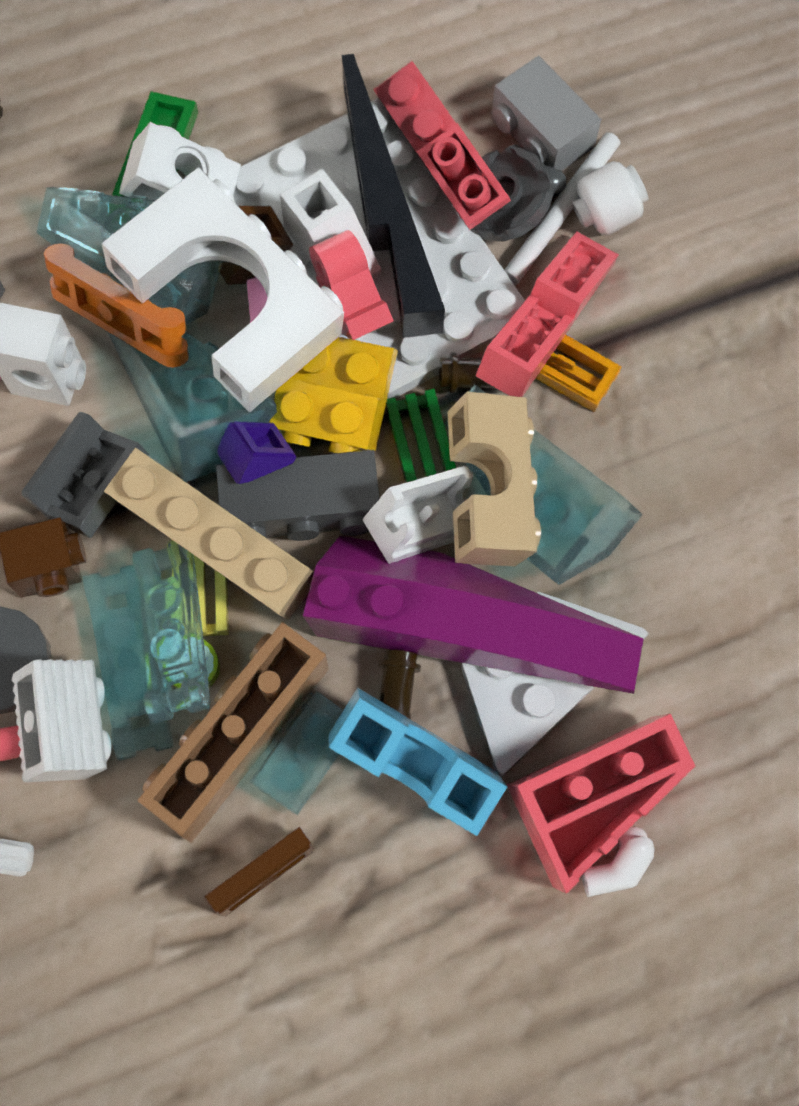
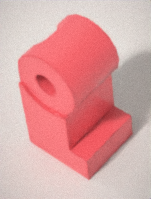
[309,230,394,340]

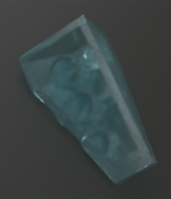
[107,299,277,482]

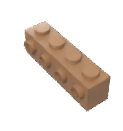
[137,622,329,843]

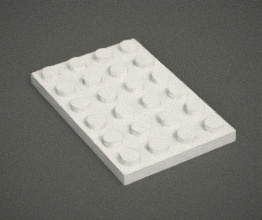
[233,98,525,399]

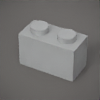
[491,55,601,171]

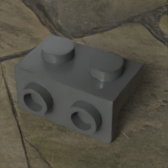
[22,412,149,539]

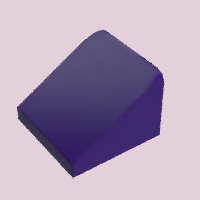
[217,421,296,484]

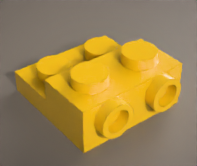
[269,337,398,453]

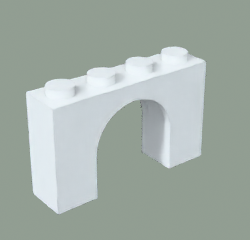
[101,167,344,413]

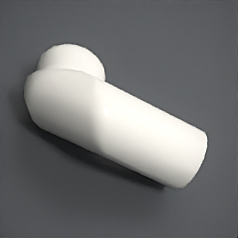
[582,827,654,897]

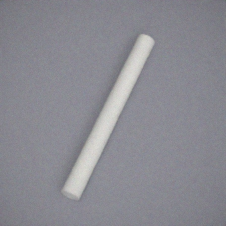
[504,132,620,285]

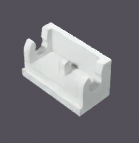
[362,465,474,564]

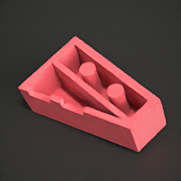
[507,714,695,894]

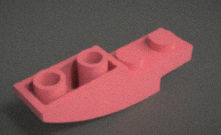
[373,61,511,230]

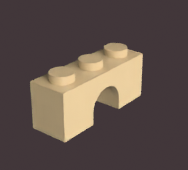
[447,392,541,567]

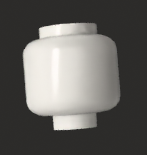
[572,161,649,236]

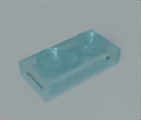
[249,691,343,815]

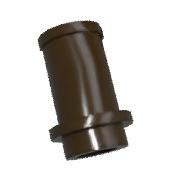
[439,352,498,393]
[378,650,421,719]

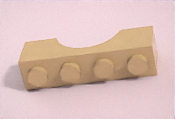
[104,447,314,620]

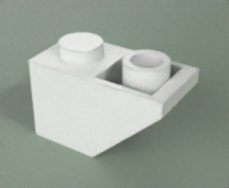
[280,169,381,279]

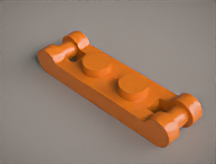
[43,243,189,367]

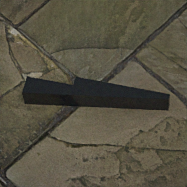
[341,54,445,338]

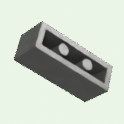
[216,450,380,541]

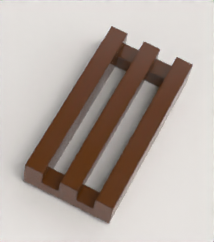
[204,827,314,917]

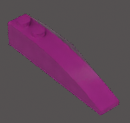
[303,536,644,694]

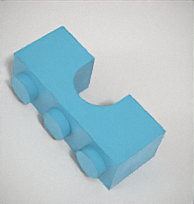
[328,687,507,836]

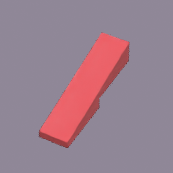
[476,232,619,397]

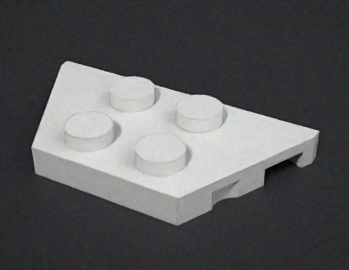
[461,592,649,778]

